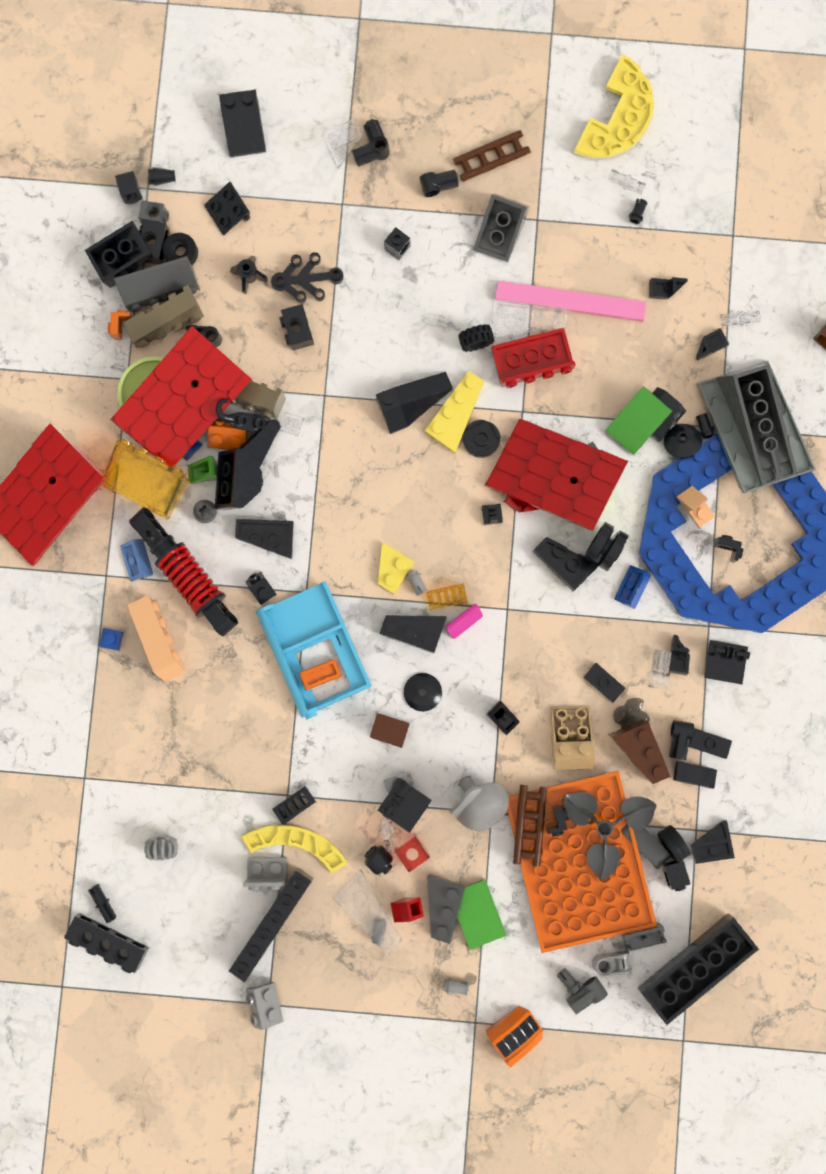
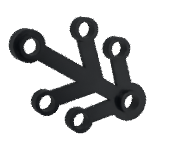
[271,252,344,304]

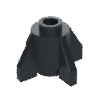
[230,256,268,294]

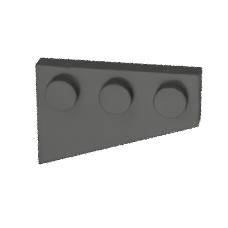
[428,874,466,944]

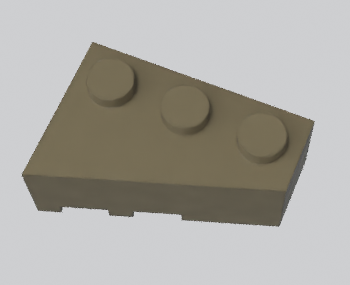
[231,380,286,419]

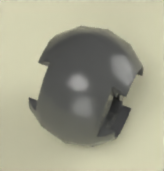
[193,500,217,523]

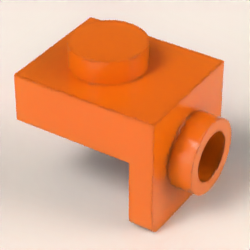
[108,310,133,340]

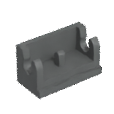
[622,923,667,952]

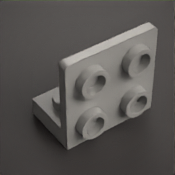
[243,857,287,890]

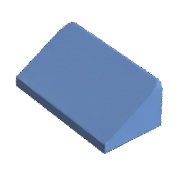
[120,539,153,582]

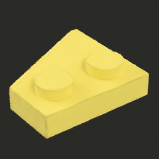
[378,543,414,594]

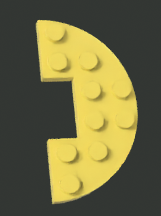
[574,54,654,158]

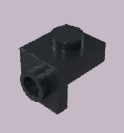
[713,535,743,563]
[246,571,277,605]
[546,805,569,836]

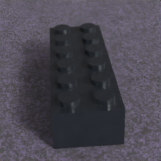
[637,914,759,1025]

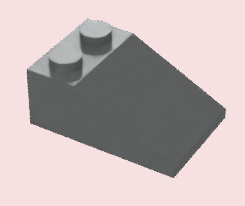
[473,194,530,262]

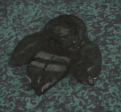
[613,698,650,728]

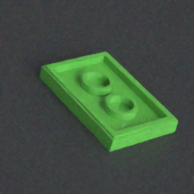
[605,386,672,455]
[458,879,506,950]

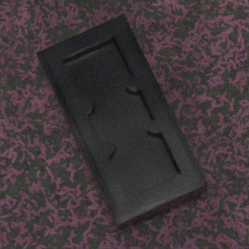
[583,663,625,703]
[689,728,732,759]

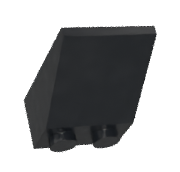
[219,89,266,158]
[85,221,151,288]

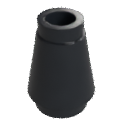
[148,167,176,186]

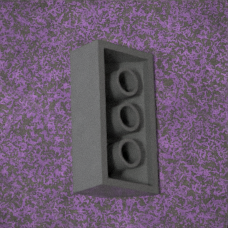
[114,256,200,312]

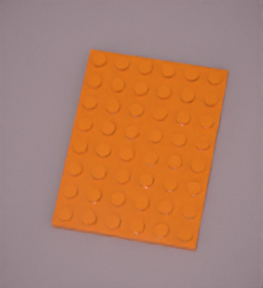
[507,771,657,953]

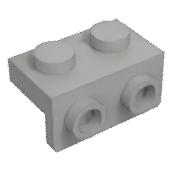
[246,982,283,1030]

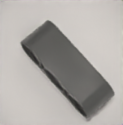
[621,824,671,870]

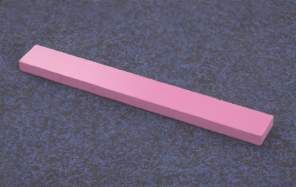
[495,281,646,322]

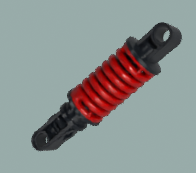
[129,507,238,636]

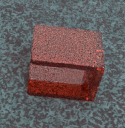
[394,833,430,872]

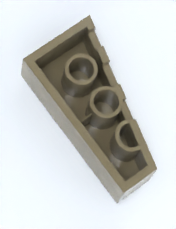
[123,285,204,348]

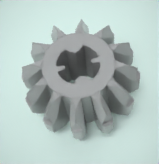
[144,836,178,861]

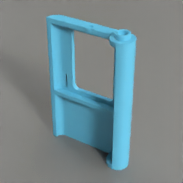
[256,581,372,720]

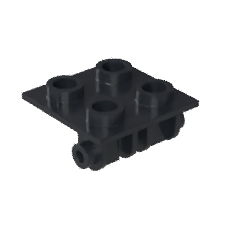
[204,181,250,236]
[704,640,750,685]
[377,778,432,833]

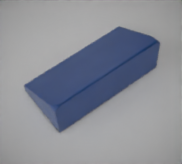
[614,565,651,609]

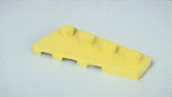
[425,371,484,453]

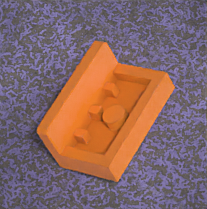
[208,418,247,450]

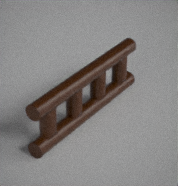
[453,130,531,182]
[513,785,547,867]

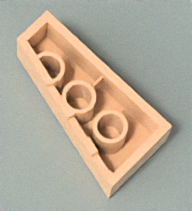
[127,595,186,682]

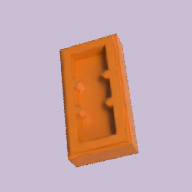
[298,659,341,691]

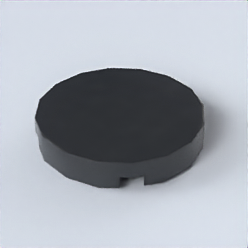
[463,420,501,458]

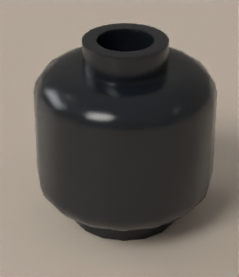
[364,845,393,875]

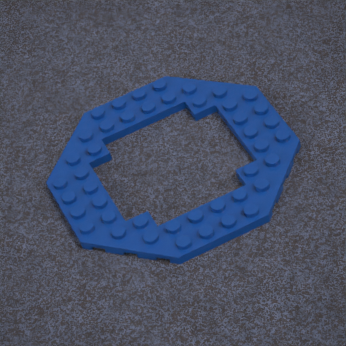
[638,434,826,633]

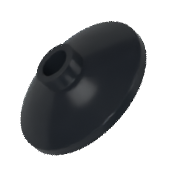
[664,424,702,459]
[404,673,442,712]

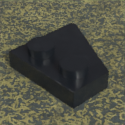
[691,820,735,864]

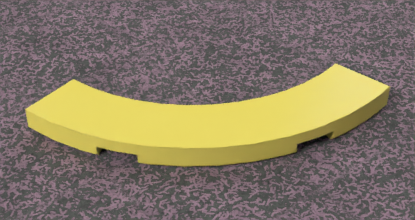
[241,825,348,873]

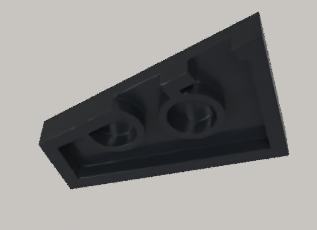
[532,537,599,591]

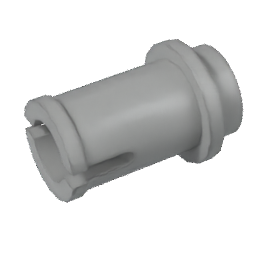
[407,570,428,596]
[443,978,469,995]

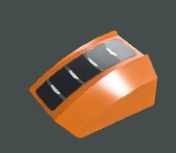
[486,1006,543,1067]

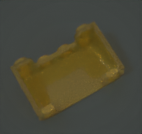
[101,438,190,520]

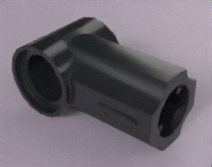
[419,169,459,197]
[669,720,694,760]

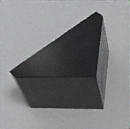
[486,700,520,736]

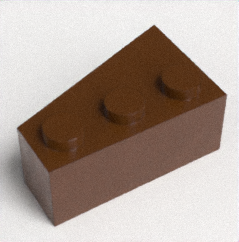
[608,719,671,784]

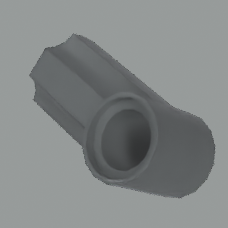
[566,976,608,1015]

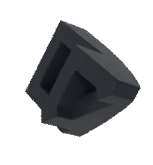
[649,277,688,299]
[696,328,729,360]
[668,635,690,676]

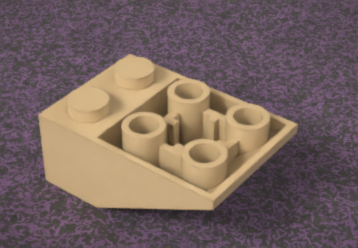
[551,706,595,770]

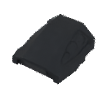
[652,387,686,442]

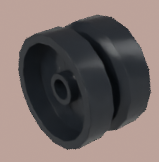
[584,522,629,571]

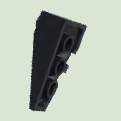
[376,372,453,434]

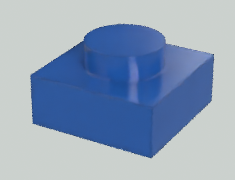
[99,628,123,651]

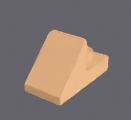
[676,486,715,528]

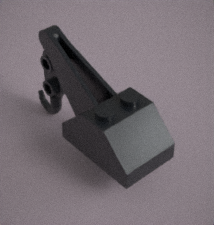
[214,399,281,510]

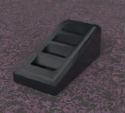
[272,786,316,825]

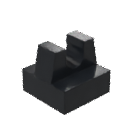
[482,504,503,525]

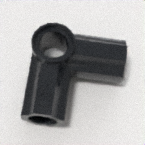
[352,119,390,167]

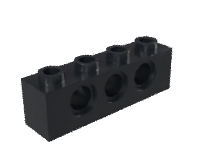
[64,913,149,973]

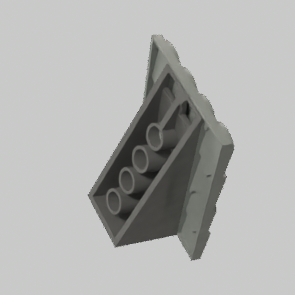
[696,361,816,493]

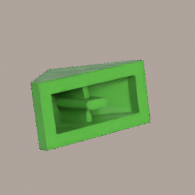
[187,456,217,484]

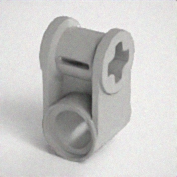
[592,951,632,976]

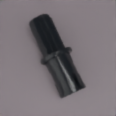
[88,884,117,923]

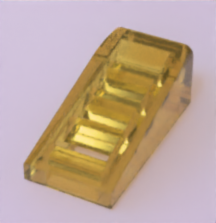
[426,583,468,610]

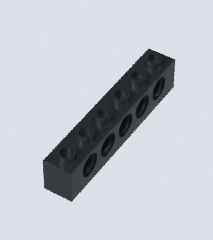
[229,867,314,983]

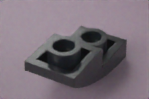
[673,761,717,789]

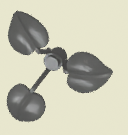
[564,792,657,880]

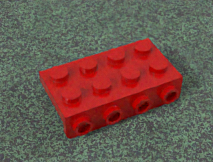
[491,328,576,388]

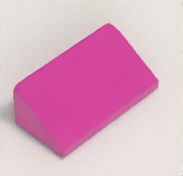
[445,604,483,639]

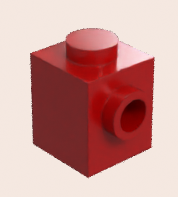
[390,897,424,923]

